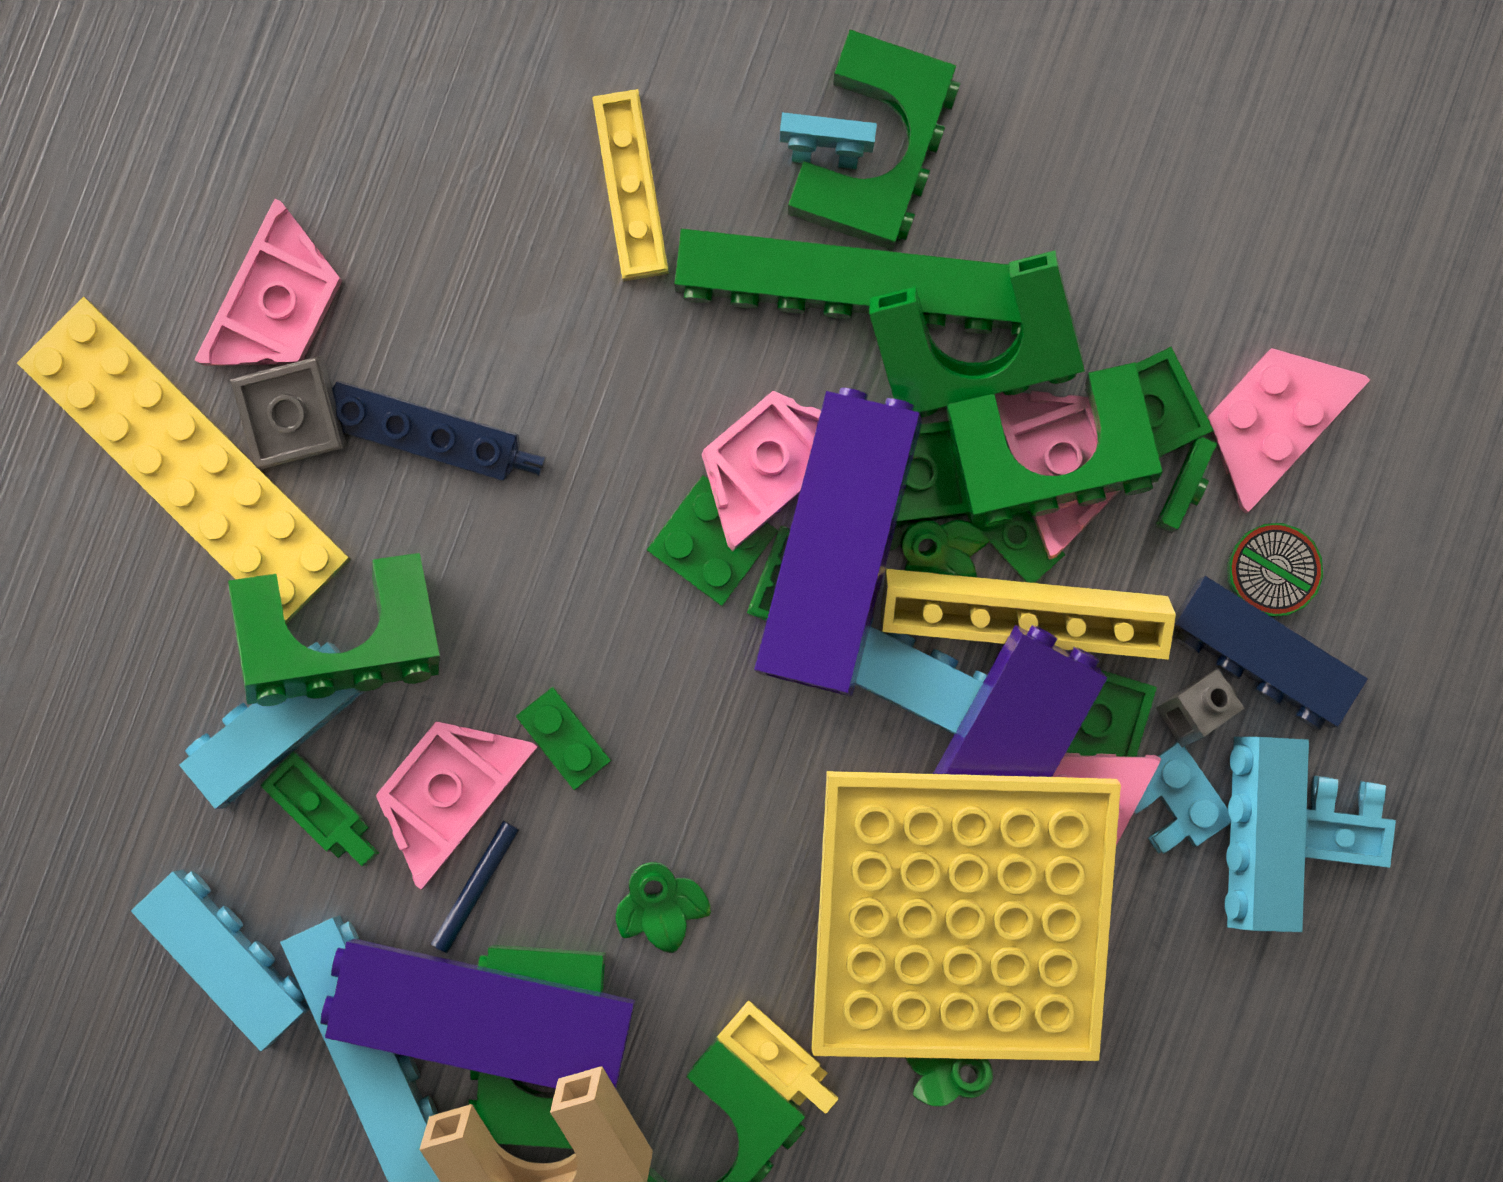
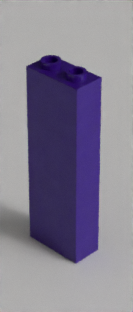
[754,387,922,697]
[933,625,1107,777]
[320,939,635,1089]

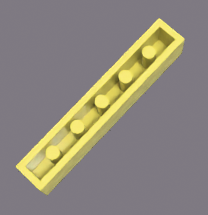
[880,569,1176,660]

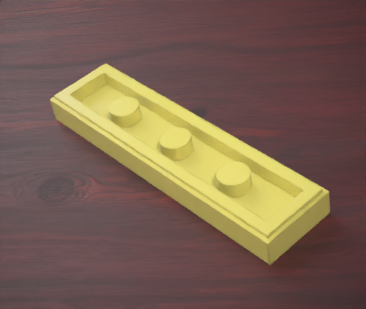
[592,89,669,282]

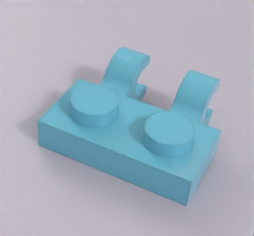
[780,112,877,170]
[1134,742,1231,854]
[1305,775,1396,868]

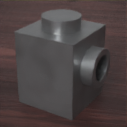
[1156,669,1245,747]

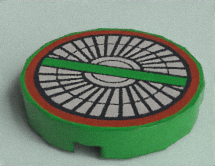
[1227,523,1323,617]

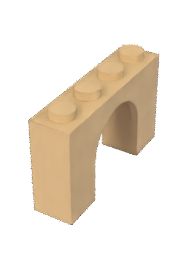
[419,1066,653,1182]

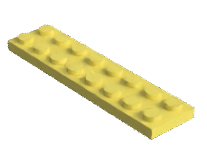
[17,297,351,624]

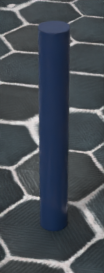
[431,820,519,953]

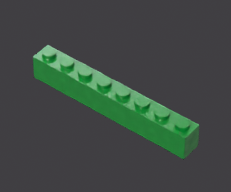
[674,228,1021,337]

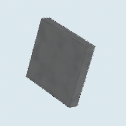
[230,356,347,470]

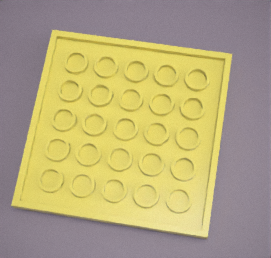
[811,771,1121,1061]

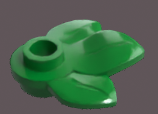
[901,519,989,577]
[615,862,711,953]
[905,1058,993,1107]

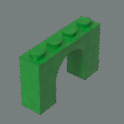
[788,29,961,251]
[869,250,1085,418]
[947,362,1163,527]
[228,553,440,706]
[468,945,606,1149]
[647,1037,806,1182]

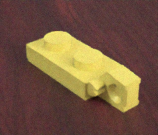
[717,1000,839,1114]

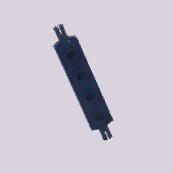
[332,381,546,480]

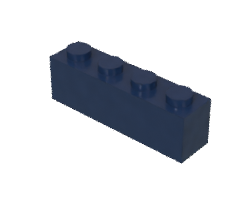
[1173,576,1368,730]

